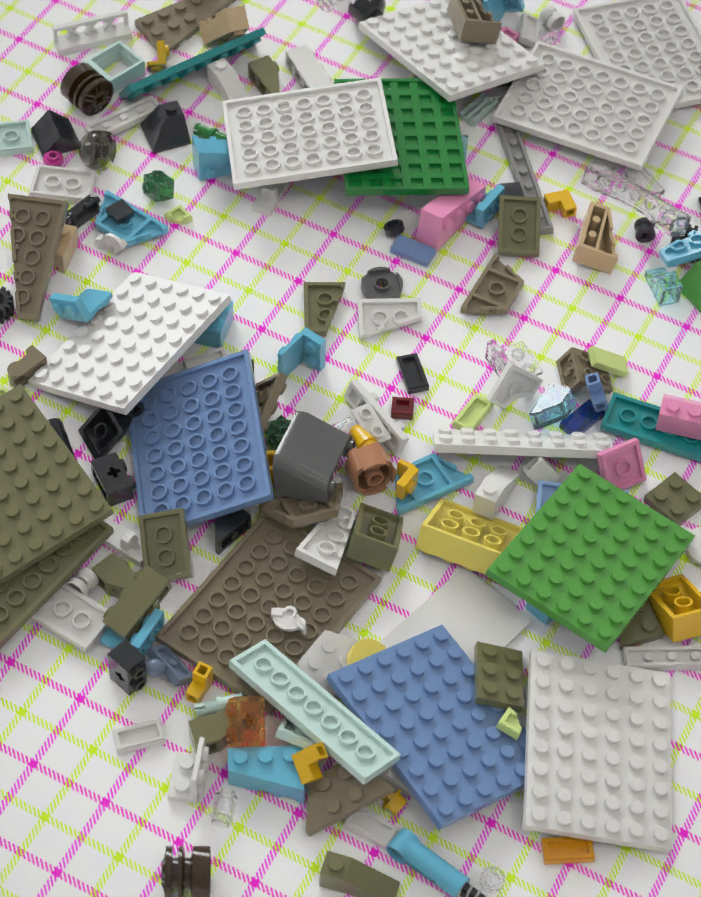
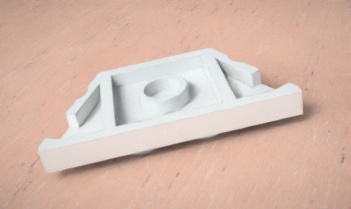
[296,630,360,696]

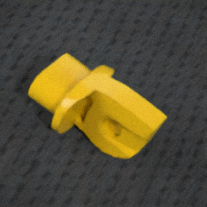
[381,789,408,815]

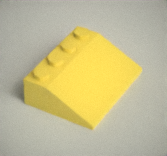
[415,498,523,574]

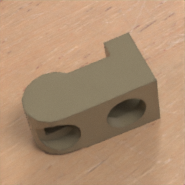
[7,345,47,387]

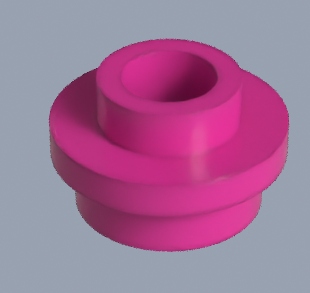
[43,151,64,167]

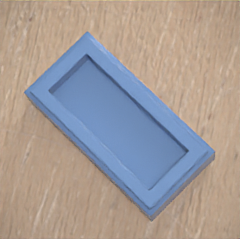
[390,234,437,267]

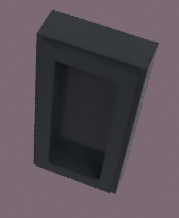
[396,353,429,394]

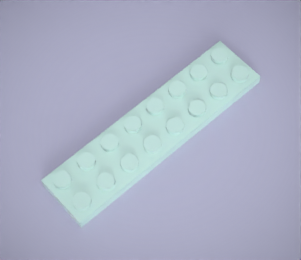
[229,639,401,785]

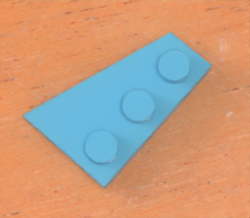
[659,229,701,268]

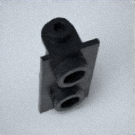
[64,195,101,229]

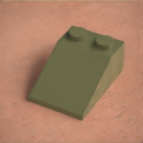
[345,502,404,572]

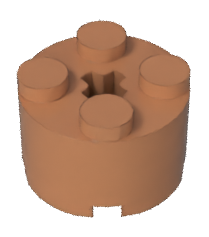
[344,442,397,496]

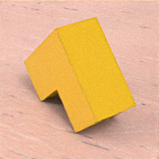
[544,189,577,218]
[185,661,213,704]
[291,742,329,785]

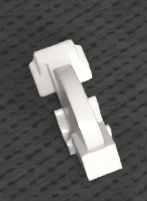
[95,233,128,255]
[271,606,308,636]

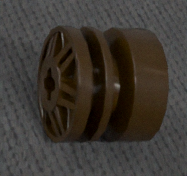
[60,63,114,116]
[161,846,211,897]

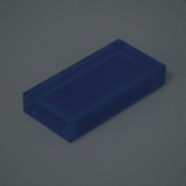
[559,399,605,434]

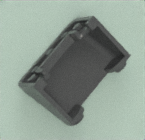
[273,411,355,503]

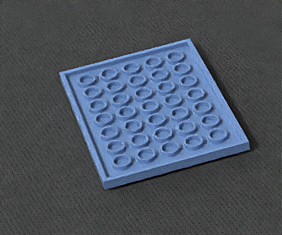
[129,349,274,527]
[326,625,526,831]

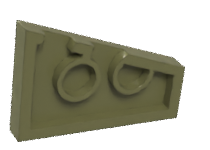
[304,282,346,337]

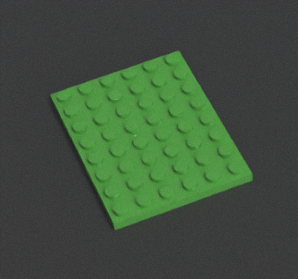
[485,464,695,653]

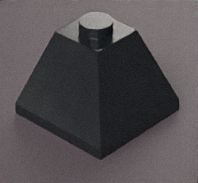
[140,100,191,154]
[78,407,132,459]

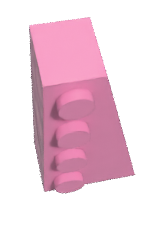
[416,177,486,252]

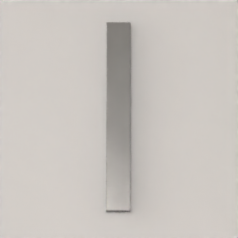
[494,122,554,235]

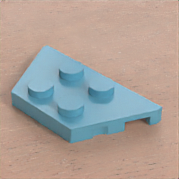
[95,190,168,247]
[395,453,474,516]

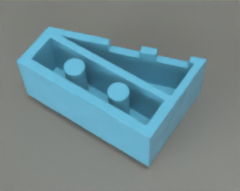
[192,135,232,181]
[227,745,305,804]

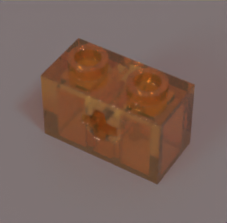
[225,696,266,748]

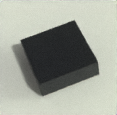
[105,199,135,225]

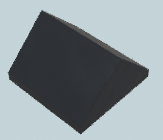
[31,109,81,158]

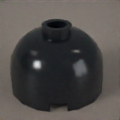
[348,0,386,22]

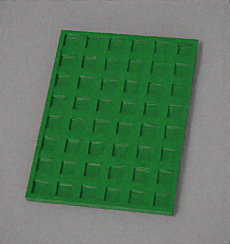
[334,78,470,196]

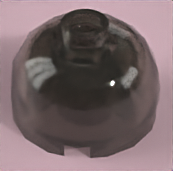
[78,130,116,171]

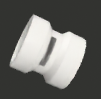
[539,5,565,32]
[66,567,99,596]

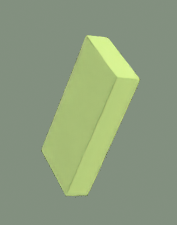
[588,345,629,378]
[452,393,494,430]

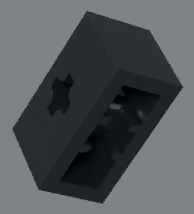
[90,452,136,507]
[107,639,147,696]

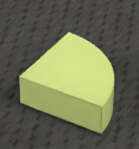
[164,204,193,224]
[496,707,522,740]

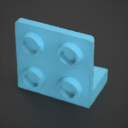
[466,184,505,229]
[277,327,326,376]
[100,608,165,656]

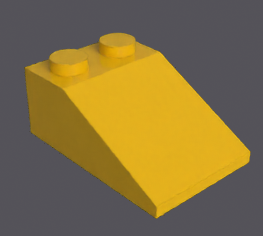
[648,574,701,642]

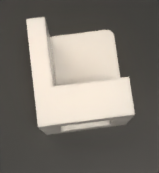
[522,456,561,485]

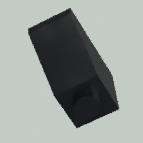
[215,509,251,555]

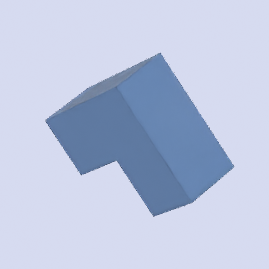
[585,372,609,412]

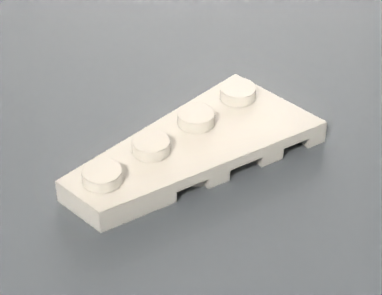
[294,503,357,576]

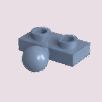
[145,644,192,687]

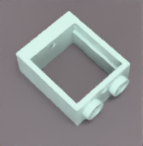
[83,40,145,94]

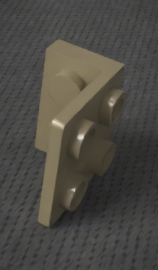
[556,347,613,397]

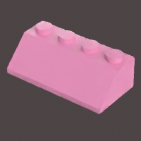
[655,394,701,440]

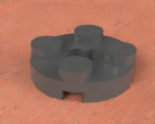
[361,267,403,299]

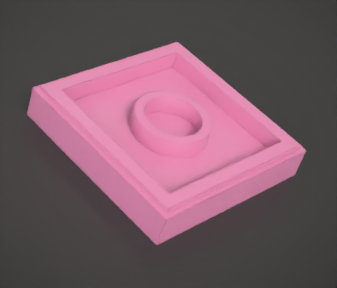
[596,438,647,490]

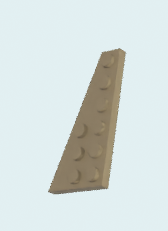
[8,193,69,322]
[256,372,288,434]

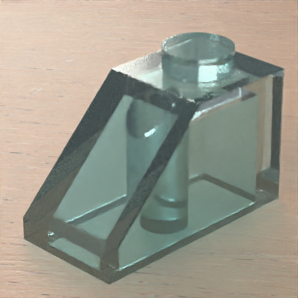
[529,384,577,430]

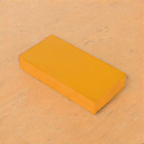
[541,837,595,865]

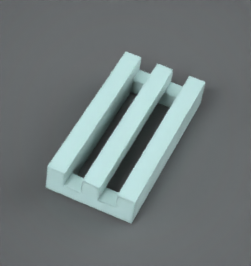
[459,92,499,127]

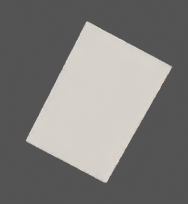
[380,567,532,664]

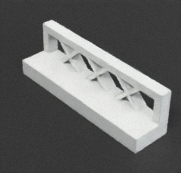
[52,9,133,56]

